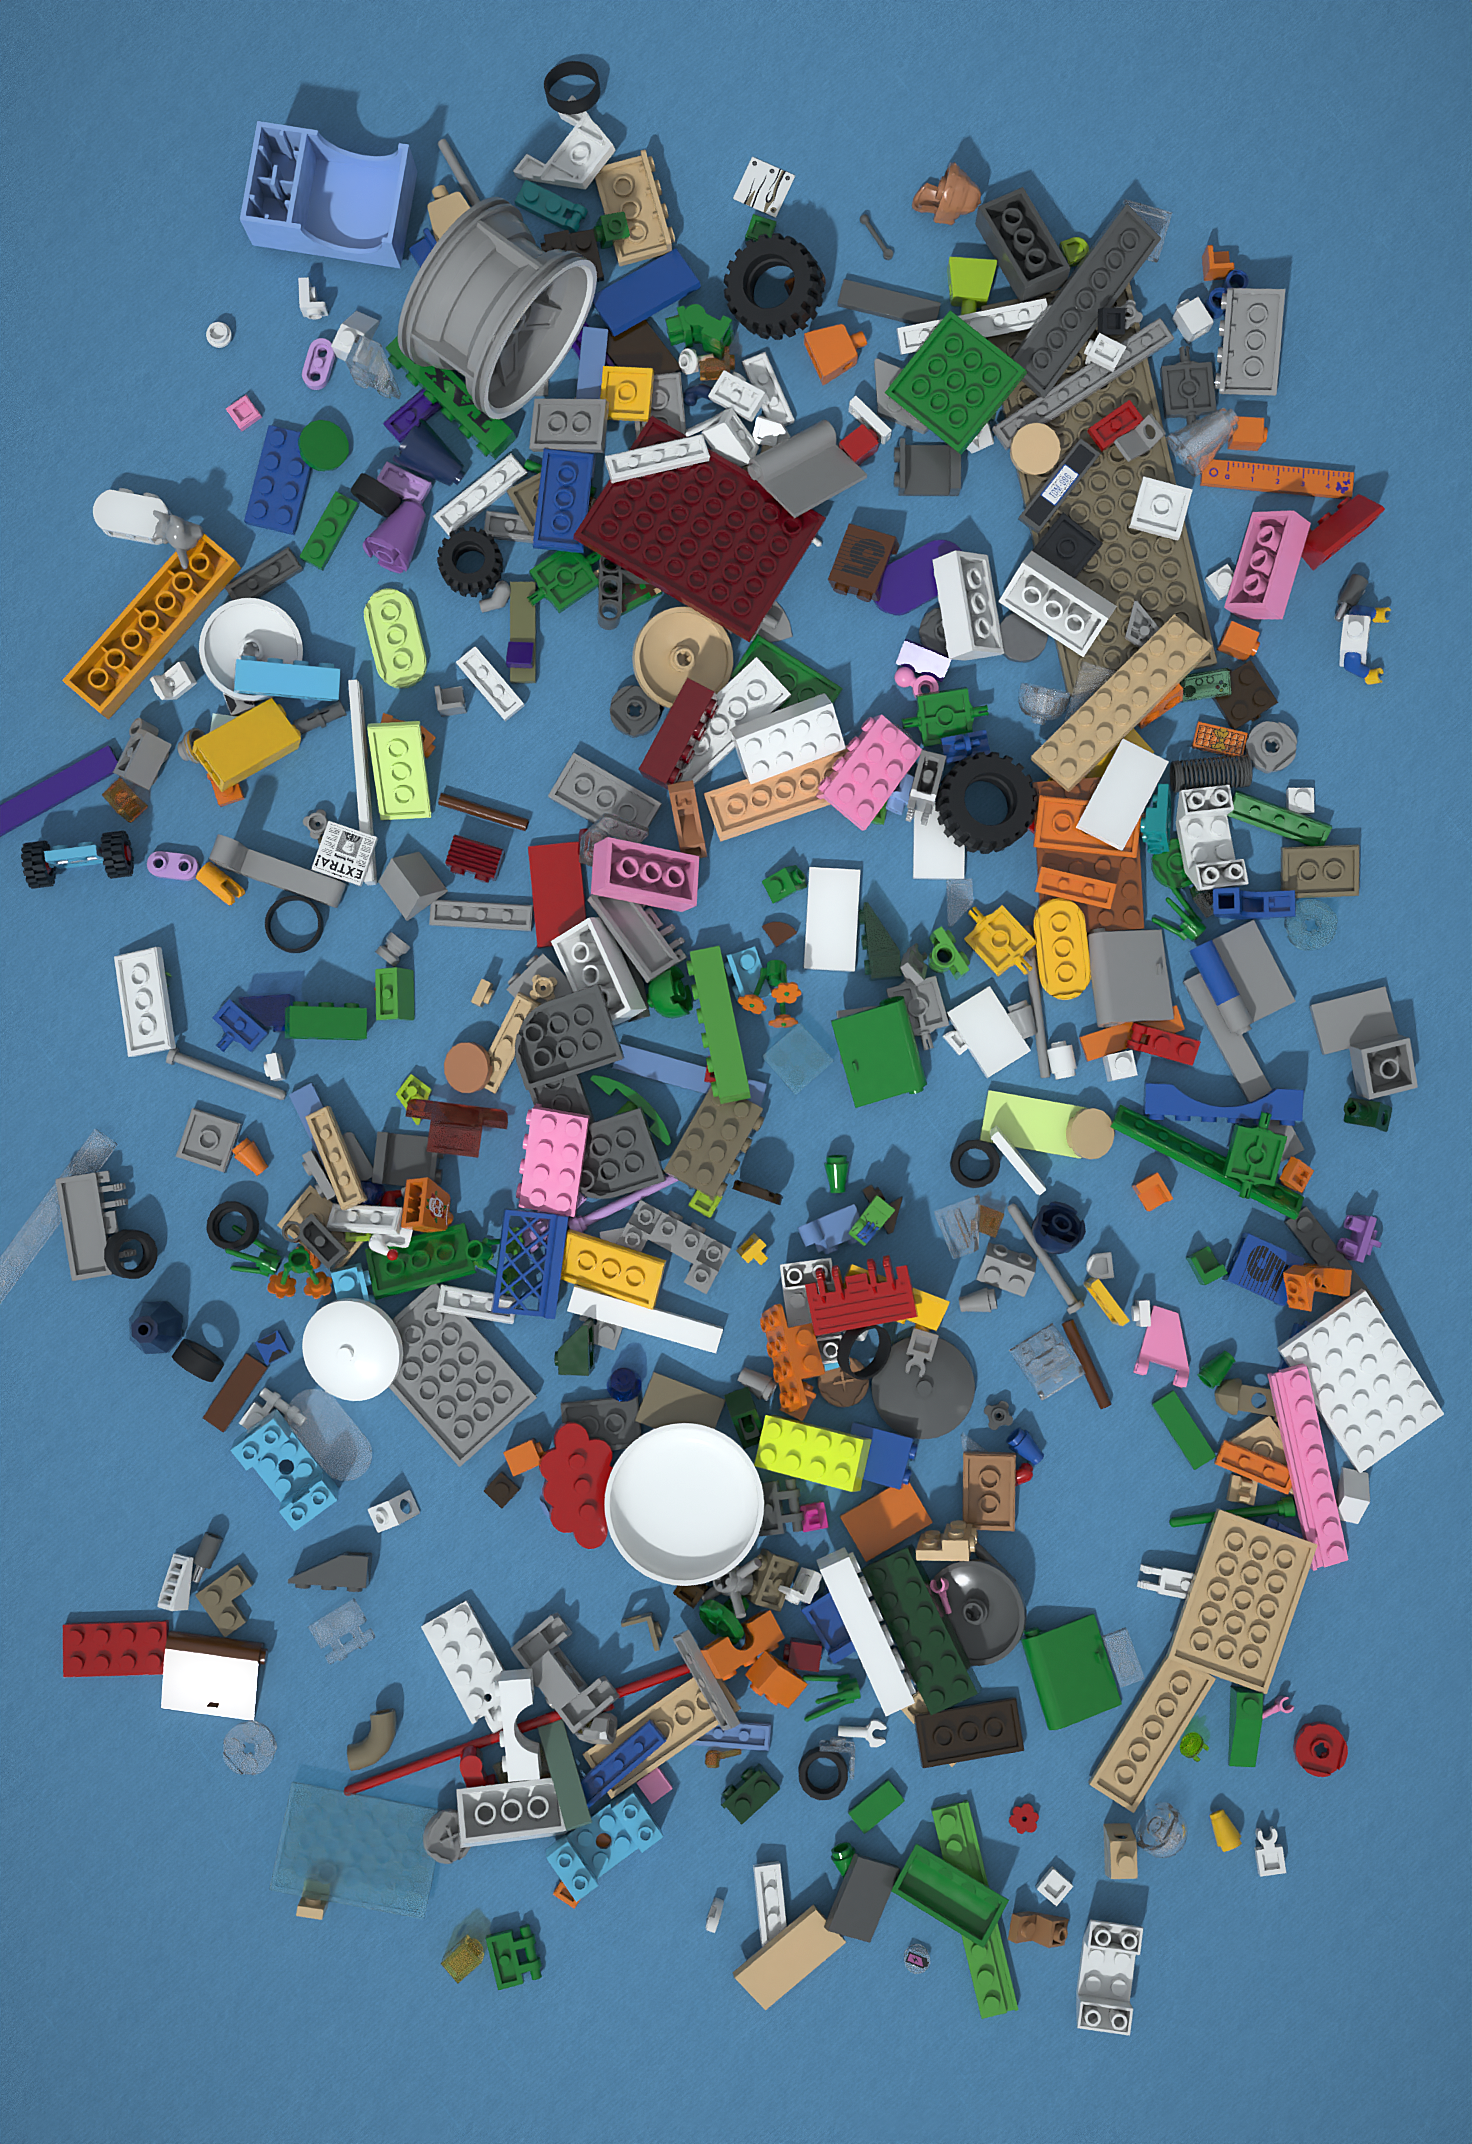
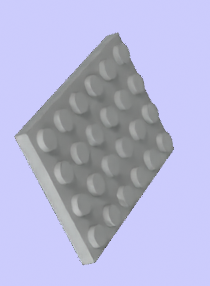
[389,1283,538,1467]

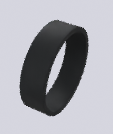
[544,61,601,115]
[265,896,324,953]
[837,1325,891,1380]

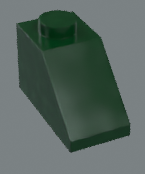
[554,1318,595,1376]
[724,1386,763,1449]

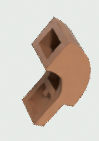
[668,780,707,858]

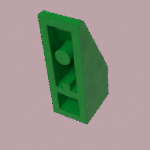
[1228,1686,1263,1767]

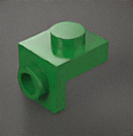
[593,212,630,249]
[762,865,807,904]

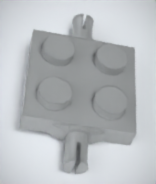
[886,974,949,1050]

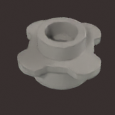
[1115,300,1143,330]
[303,809,328,839]

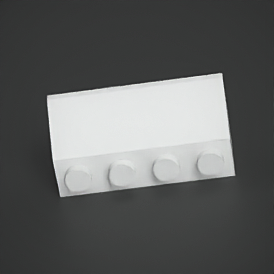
[933,551,1004,661]
[998,551,1117,657]
[551,917,647,1025]
[456,1778,567,1848]

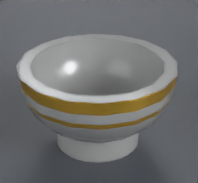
[177,728,205,764]

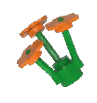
[738,960,801,1028]
[267,1246,333,1299]

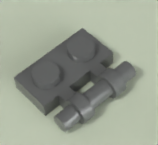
[759,1478,804,1537]

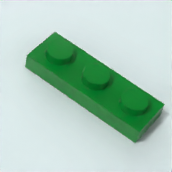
[299,491,359,571]

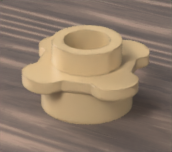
[530,974,557,1001]

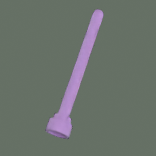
[568,1175,679,1233]

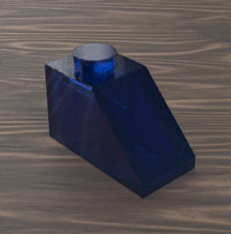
[238,994,295,1032]

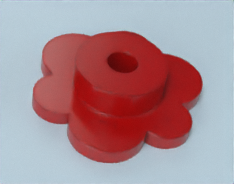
[1009,1803,1039,1834]

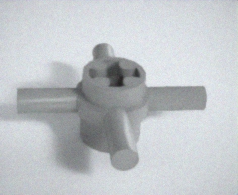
[702,1558,762,1619]

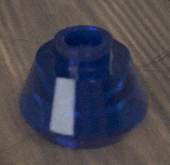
[358,1180,386,1206]
[607,1368,642,1402]

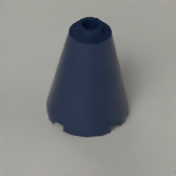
[393,418,466,486]

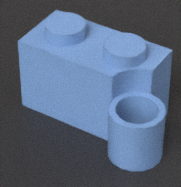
[798,1204,860,1255]

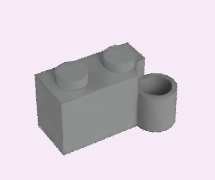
[113,718,171,790]

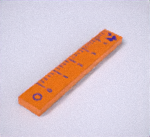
[1200,458,1354,499]

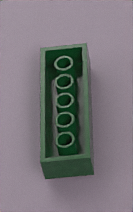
[861,1544,982,1715]

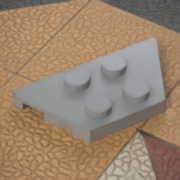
[874,358,929,434]

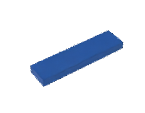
[580,1719,667,1808]

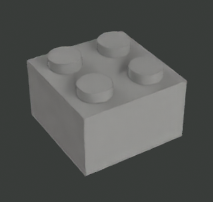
[1349,1034,1418,1100]

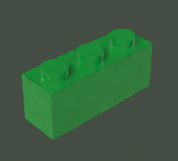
[285,1001,367,1041]

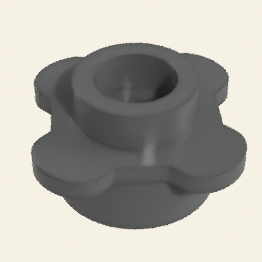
[984,1401,1013,1430]

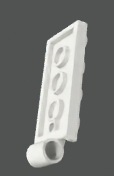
[421,1600,517,1733]

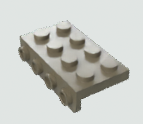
[664,1086,765,1201]

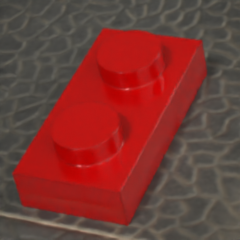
[1087,400,1144,452]

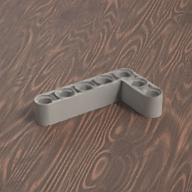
[209,834,346,908]

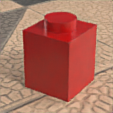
[839,424,879,466]

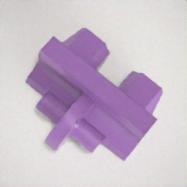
[1336,1215,1382,1263]

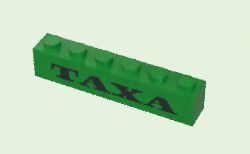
[385,335,516,460]

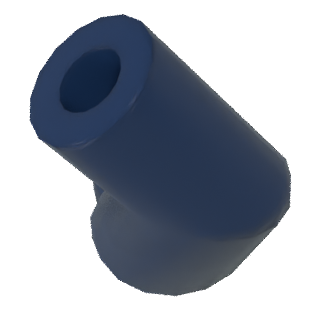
[683,384,713,406]

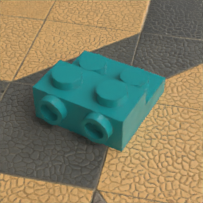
[1141,784,1172,854]

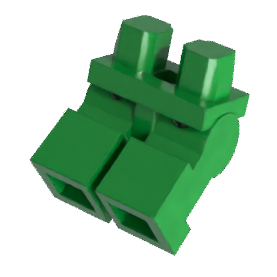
[665,304,734,360]

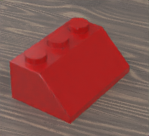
[1301,494,1385,571]

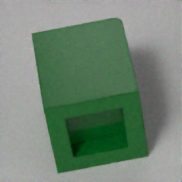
[1186,1246,1228,1285]

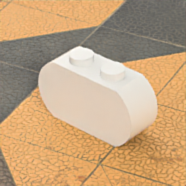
[93,488,172,545]

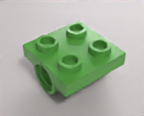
[928,926,970,980]

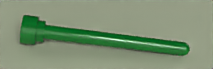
[1169,1496,1295,1528]

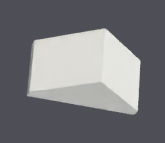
[1335,1467,1370,1524]

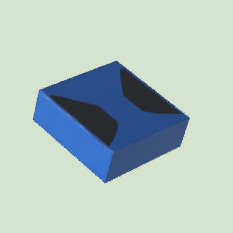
[255,1330,291,1365]

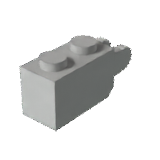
[905,750,946,826]

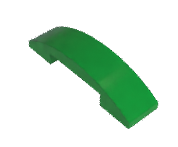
[590,1075,672,1147]

